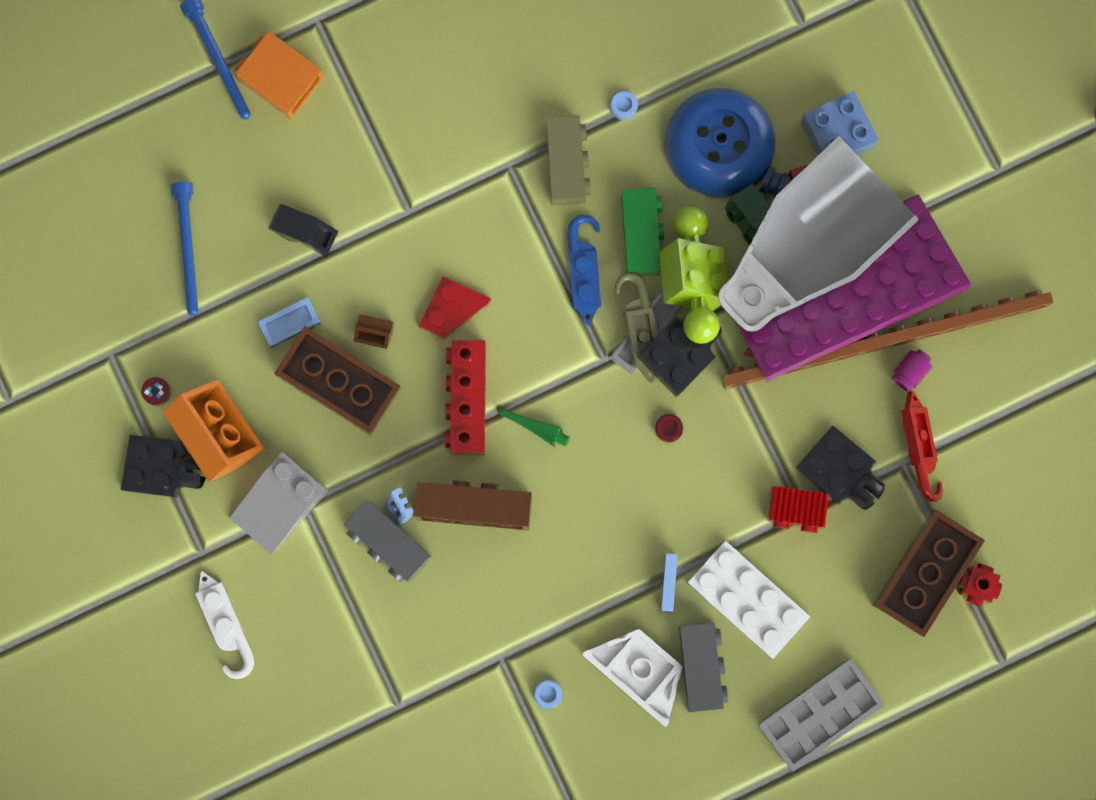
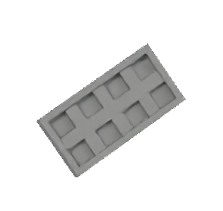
[758,658,885,772]

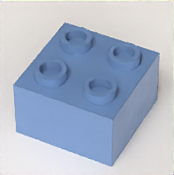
[801,91,879,156]

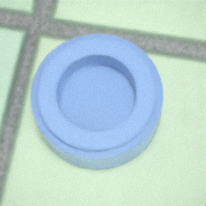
[610,91,638,120]
[534,680,562,709]

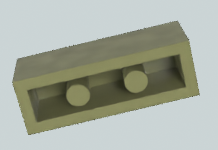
[547,116,591,205]

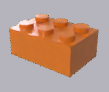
[163,380,264,482]

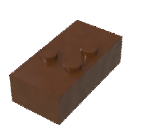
[274,326,401,436]
[414,480,532,531]
[872,510,985,637]

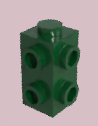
[724,184,770,245]

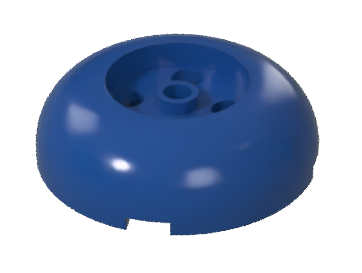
[665,88,775,198]

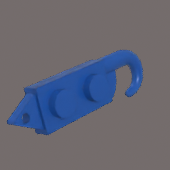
[567,215,601,326]

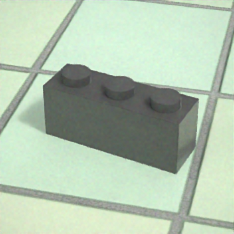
[344,500,432,583]
[679,623,728,712]

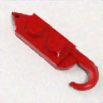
[901,390,943,502]

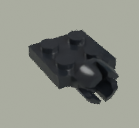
[637,317,722,397]
[796,426,885,510]
[121,435,206,498]

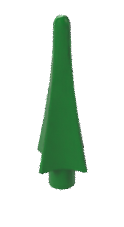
[498,408,570,447]

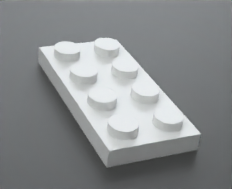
[688,541,810,659]

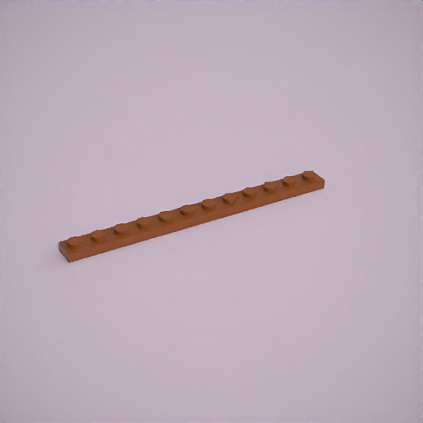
[722,290,1054,390]

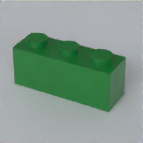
[621,188,664,276]

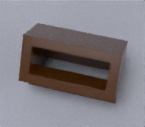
[353,314,395,349]

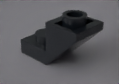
[268,204,339,256]

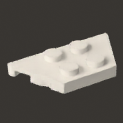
[582,629,683,727]

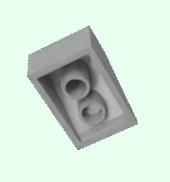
[230,452,328,555]

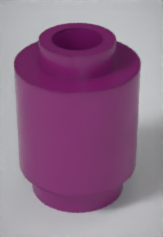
[891,349,932,392]

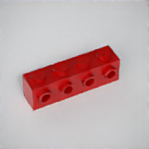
[445,340,486,455]

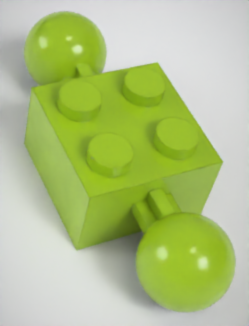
[659,206,728,344]

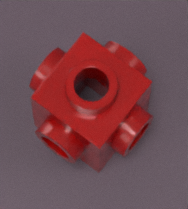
[958,563,1002,607]

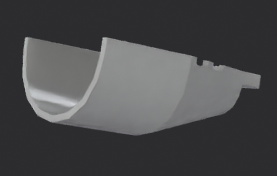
[718,136,919,331]

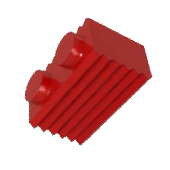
[767,486,829,533]

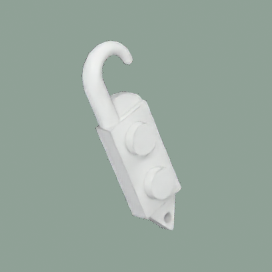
[195,571,254,679]

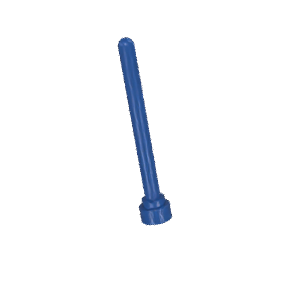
[180,0,250,119]
[170,182,198,316]

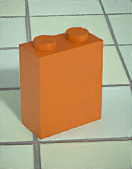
[235,31,324,119]

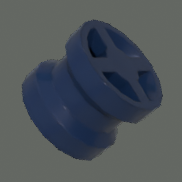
[759,166,790,198]

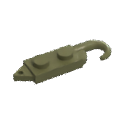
[615,273,658,383]

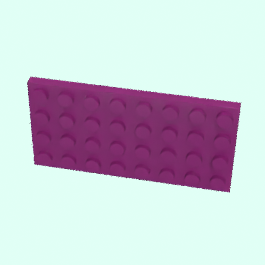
[732,194,971,382]

